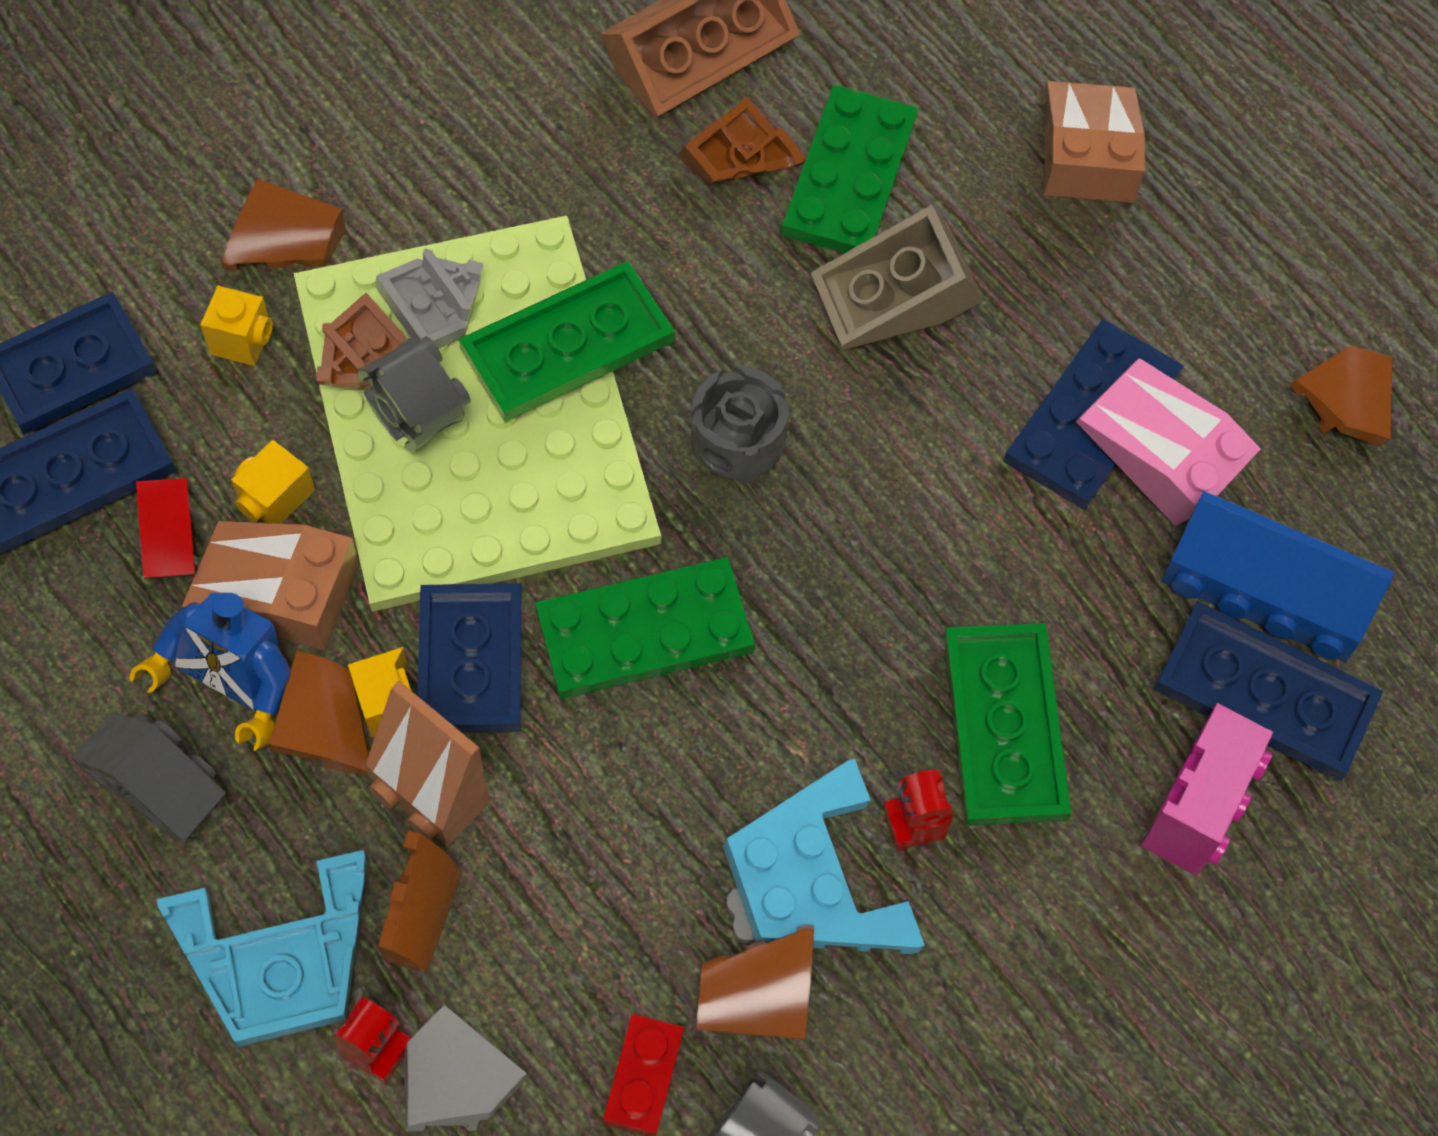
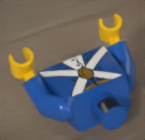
[130,592,290,751]

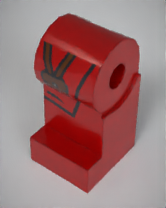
[883,770,954,850]
[333,996,411,1085]

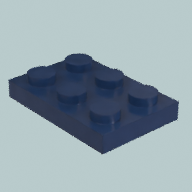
[0,291,157,435]
[417,583,522,732]

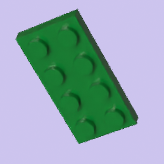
[781,84,919,253]
[459,260,675,422]
[535,557,755,700]
[944,623,1071,826]

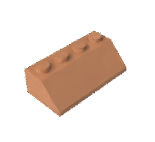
[600,0,800,116]

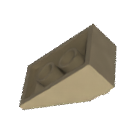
[811,205,984,350]

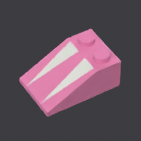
[1076,358,1261,526]

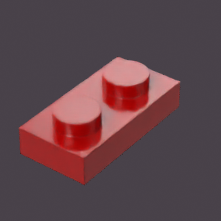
[603,1014,684,1136]

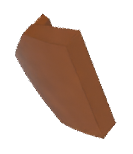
[316,293,407,390]
[1290,346,1392,447]

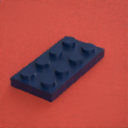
[1003,318,1184,511]
[0,388,176,554]
[1154,601,1383,781]

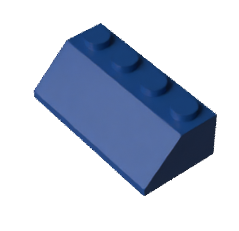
[1161,490,1395,663]

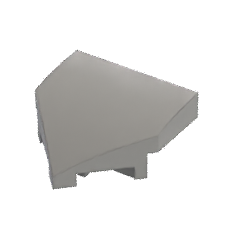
[376,249,484,349]
[402,1005,527,1131]

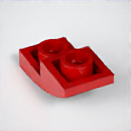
[136,478,195,579]

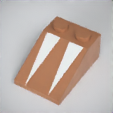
[1044,81,1145,203]
[182,521,359,651]
[365,681,490,847]

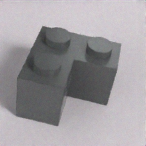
[71,711,226,842]

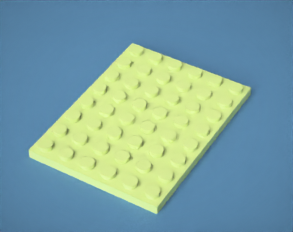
[294,216,661,612]

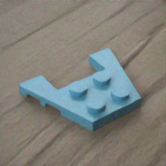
[723,759,925,954]
[157,850,368,1047]

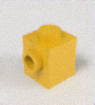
[200,285,273,366]
[231,440,315,524]

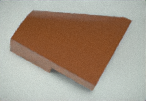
[678,96,806,184]
[222,179,346,271]
[269,650,369,777]
[378,830,462,973]
[696,924,814,1039]

